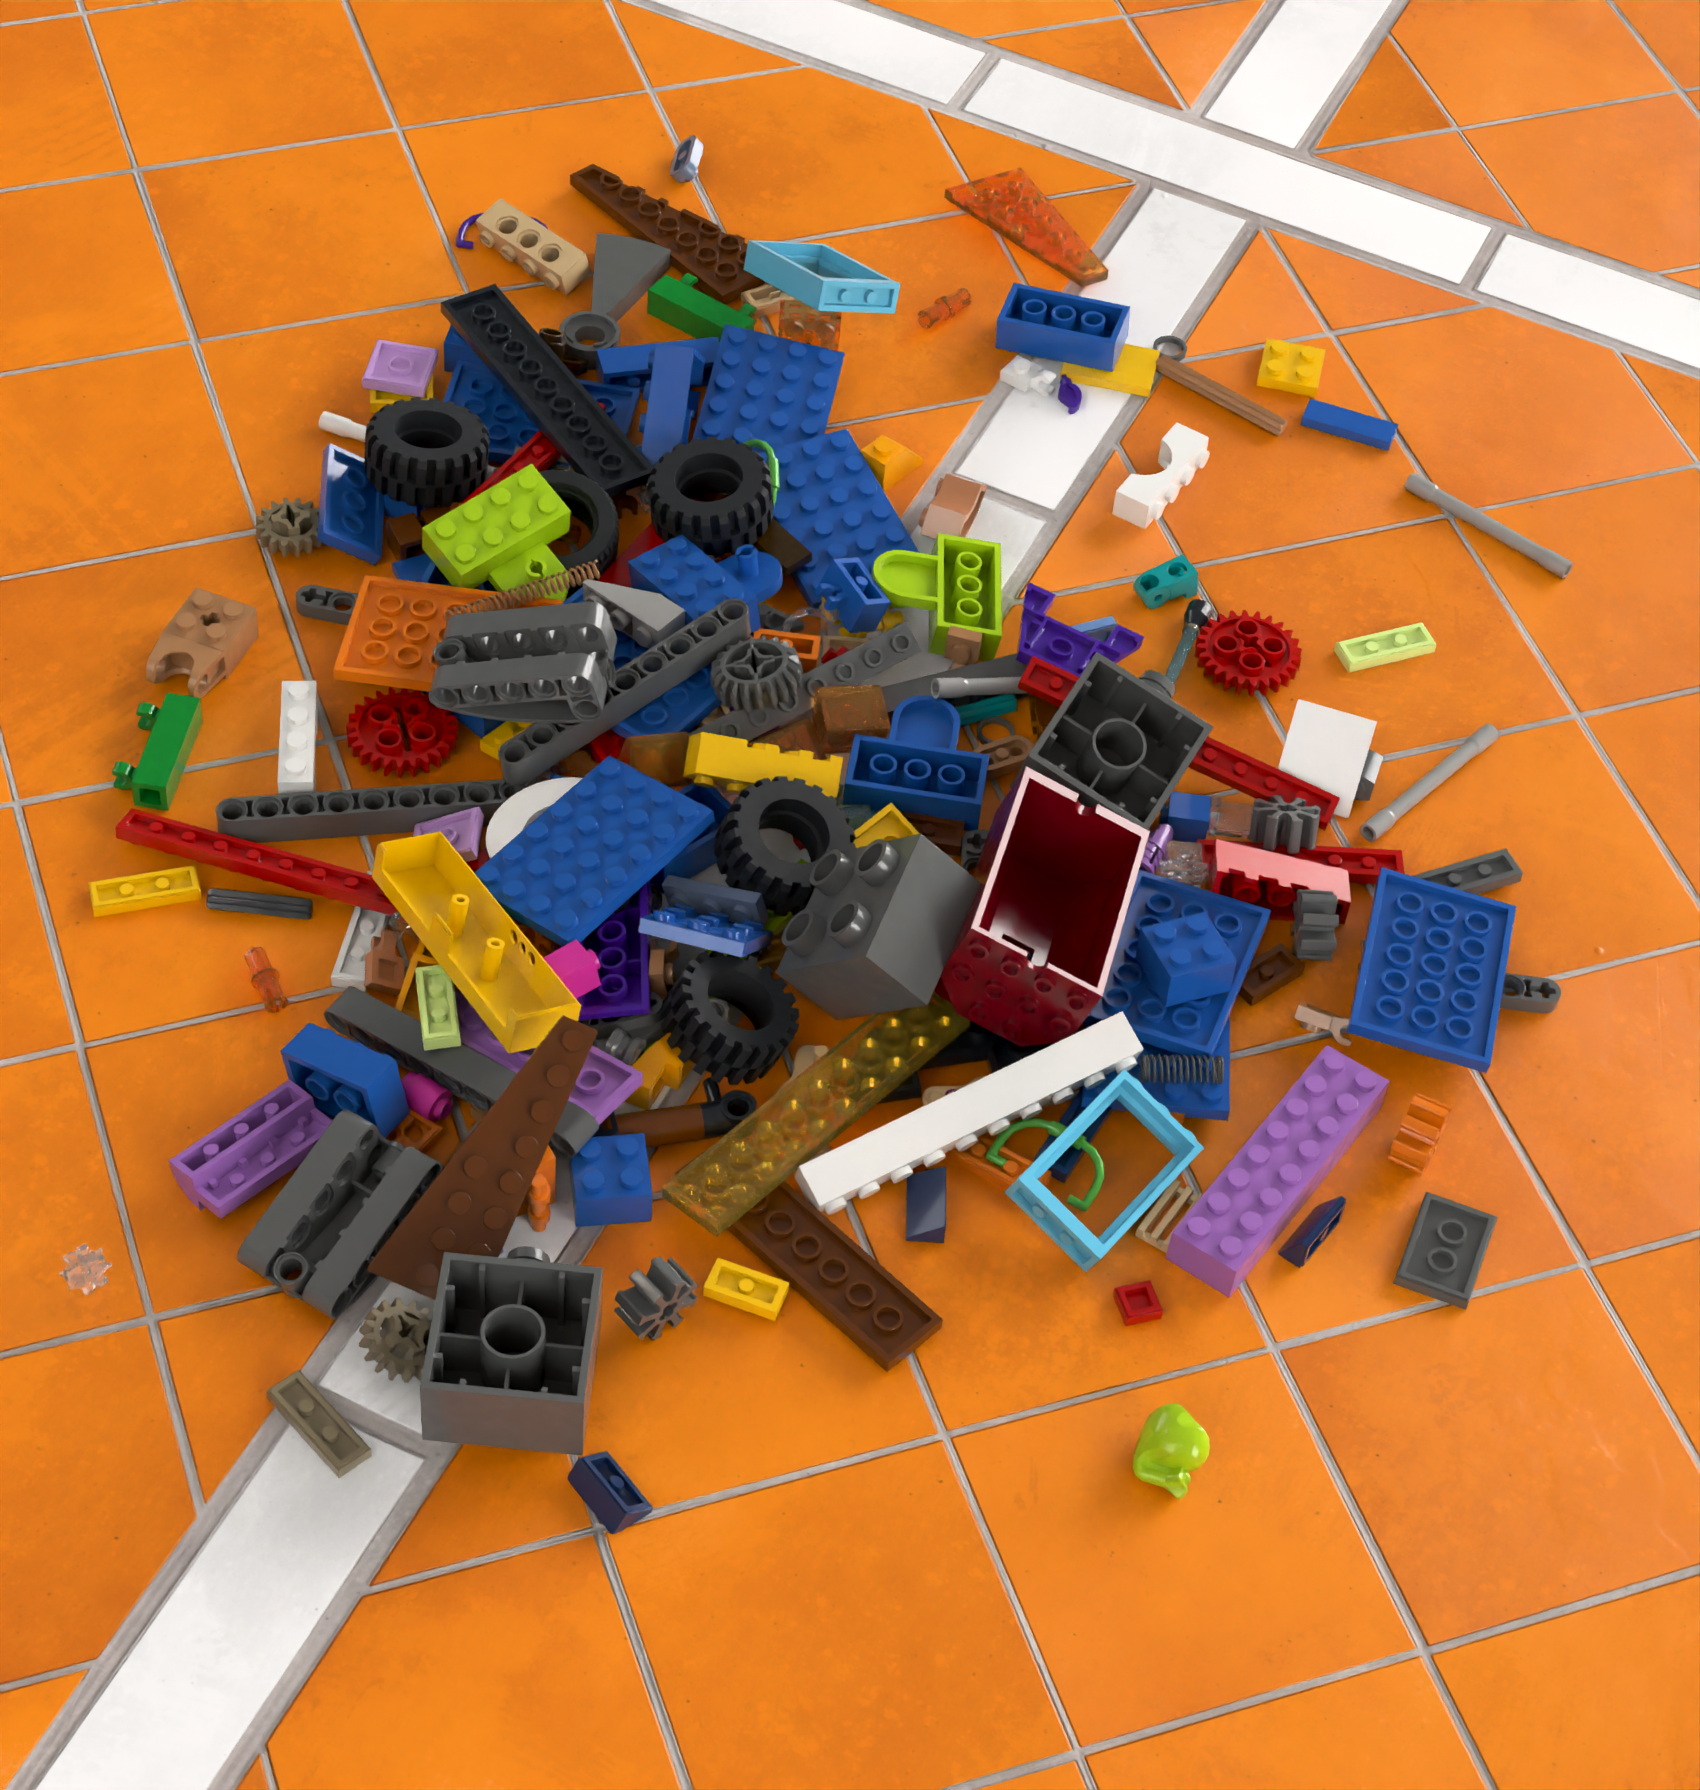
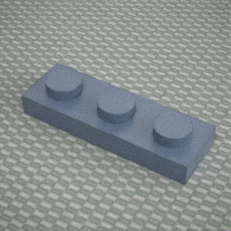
[662,875,769,927]

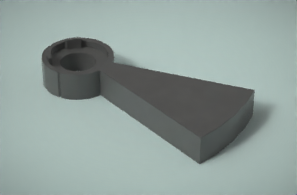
[559,233,671,370]

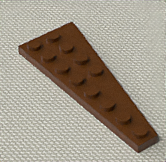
[570,164,767,304]
[366,1015,598,1300]

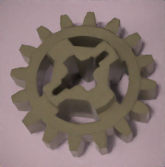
[256,498,322,557]
[359,1298,432,1383]

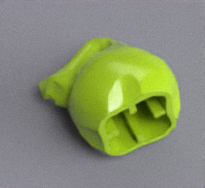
[1132,1403,1210,1500]

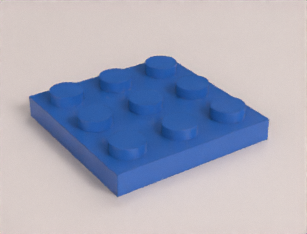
[638,903,773,958]

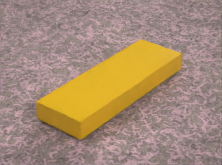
[88,865,202,917]

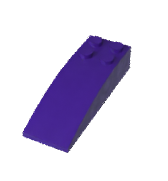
[577,879,653,1021]

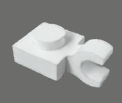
[1000,355,1056,396]

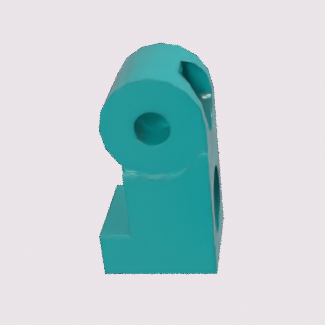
[1133,554,1198,609]

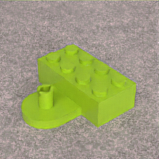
[422,464,571,602]
[871,533,1002,662]

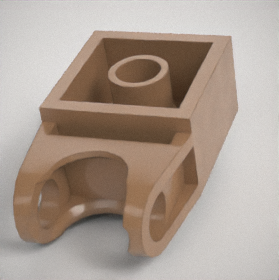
[146,587,258,699]

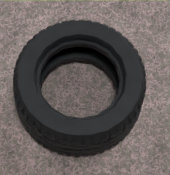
[539,470,619,598]

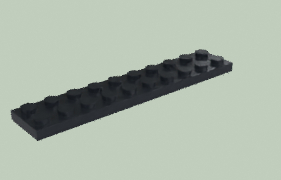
[441,284,653,497]

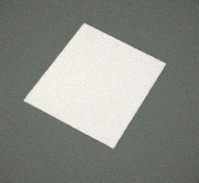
[1278,699,1377,818]

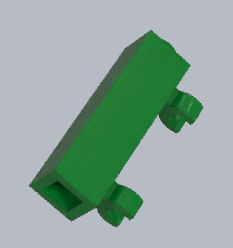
[647,273,757,343]
[112,693,203,811]

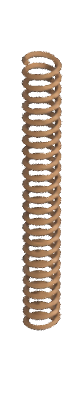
[445,560,600,623]

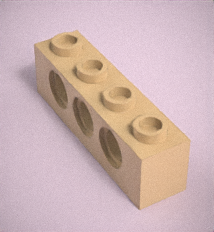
[476,198,591,296]

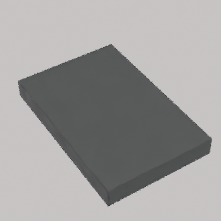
[1393,1192,1497,1310]

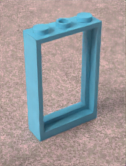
[744,240,900,314]
[1004,1069,1204,1273]

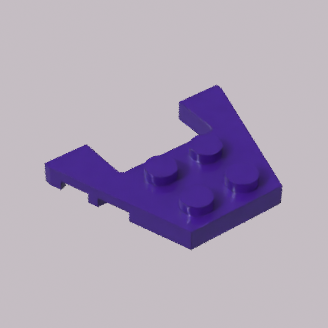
[1016,582,1144,677]

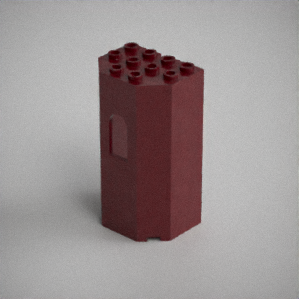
[941,766,1150,1047]

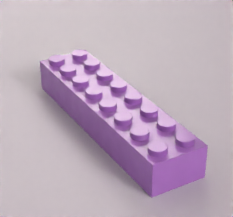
[1166,1045,1389,1298]

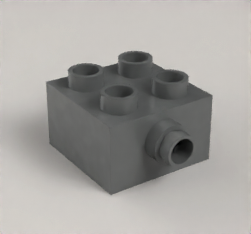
[1010,652,1213,830]
[776,834,981,1020]
[420,1246,603,1455]

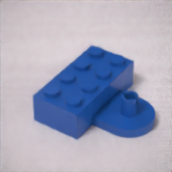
[628,534,783,633]
[842,695,990,831]

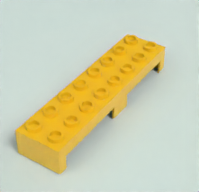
[372,831,581,1054]

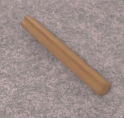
[1156,355,1287,436]

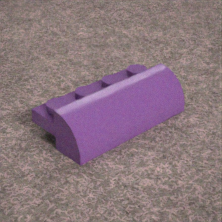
[169,1079,333,1219]

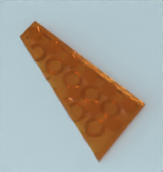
[944,167,1109,287]

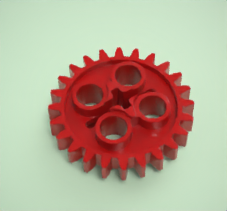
[1194,610,1302,697]
[346,687,458,778]

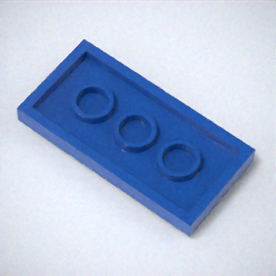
[317,443,384,565]

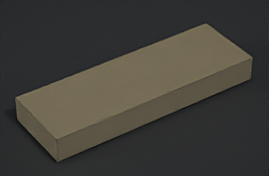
[266,1370,372,1478]

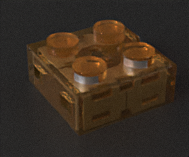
[778,299,841,351]

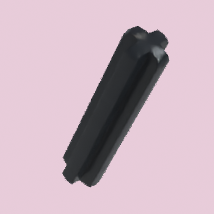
[206,888,313,920]

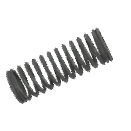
[1140,1054,1224,1084]

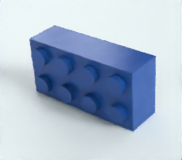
[996,283,1130,372]

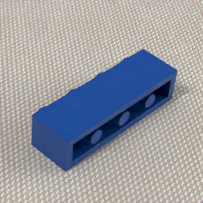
[596,337,720,393]

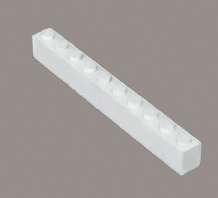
[794,1011,1144,1215]

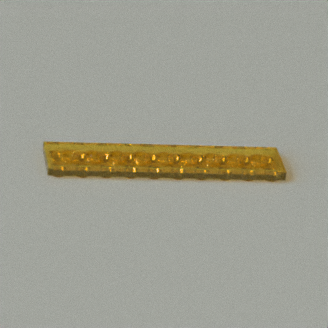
[661,992,970,1237]

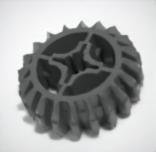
[710,635,803,714]

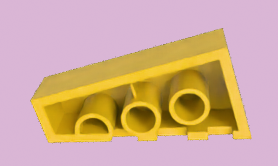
[683,732,843,798]

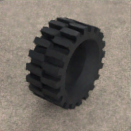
[660,950,800,1085]

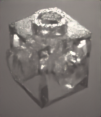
[1157,841,1209,888]

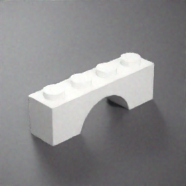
[1112,422,1210,529]
[277,681,319,794]

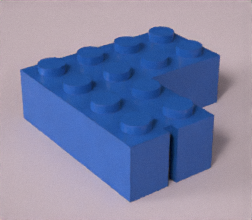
[636,342,705,467]

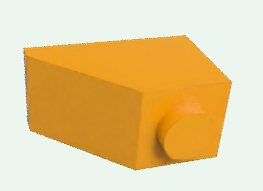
[861,435,924,492]

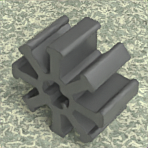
[1249,795,1321,853]
[1290,889,1339,962]
[614,1257,698,1340]

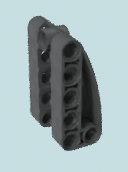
[428,602,617,723]
[237,1109,443,1319]

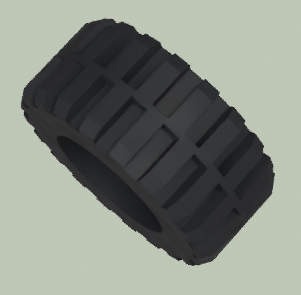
[364,397,490,508]
[647,437,774,558]
[714,776,856,916]

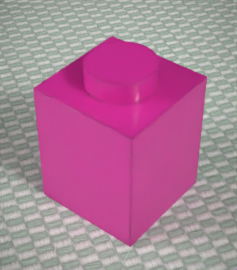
[543,939,601,999]

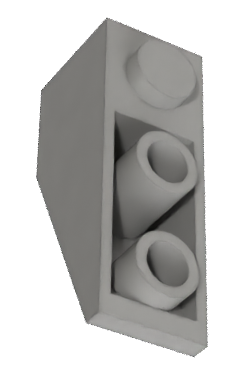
[583,579,685,649]

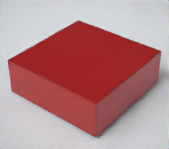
[1113,1280,1163,1326]

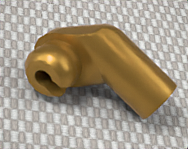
[755,934,787,972]

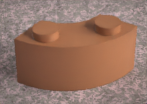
[919,473,988,539]

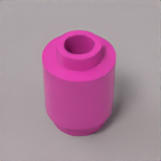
[401,1072,453,1122]

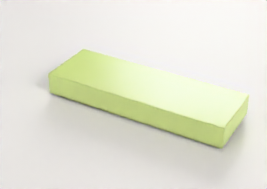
[1334,622,1437,673]
[415,965,461,1051]

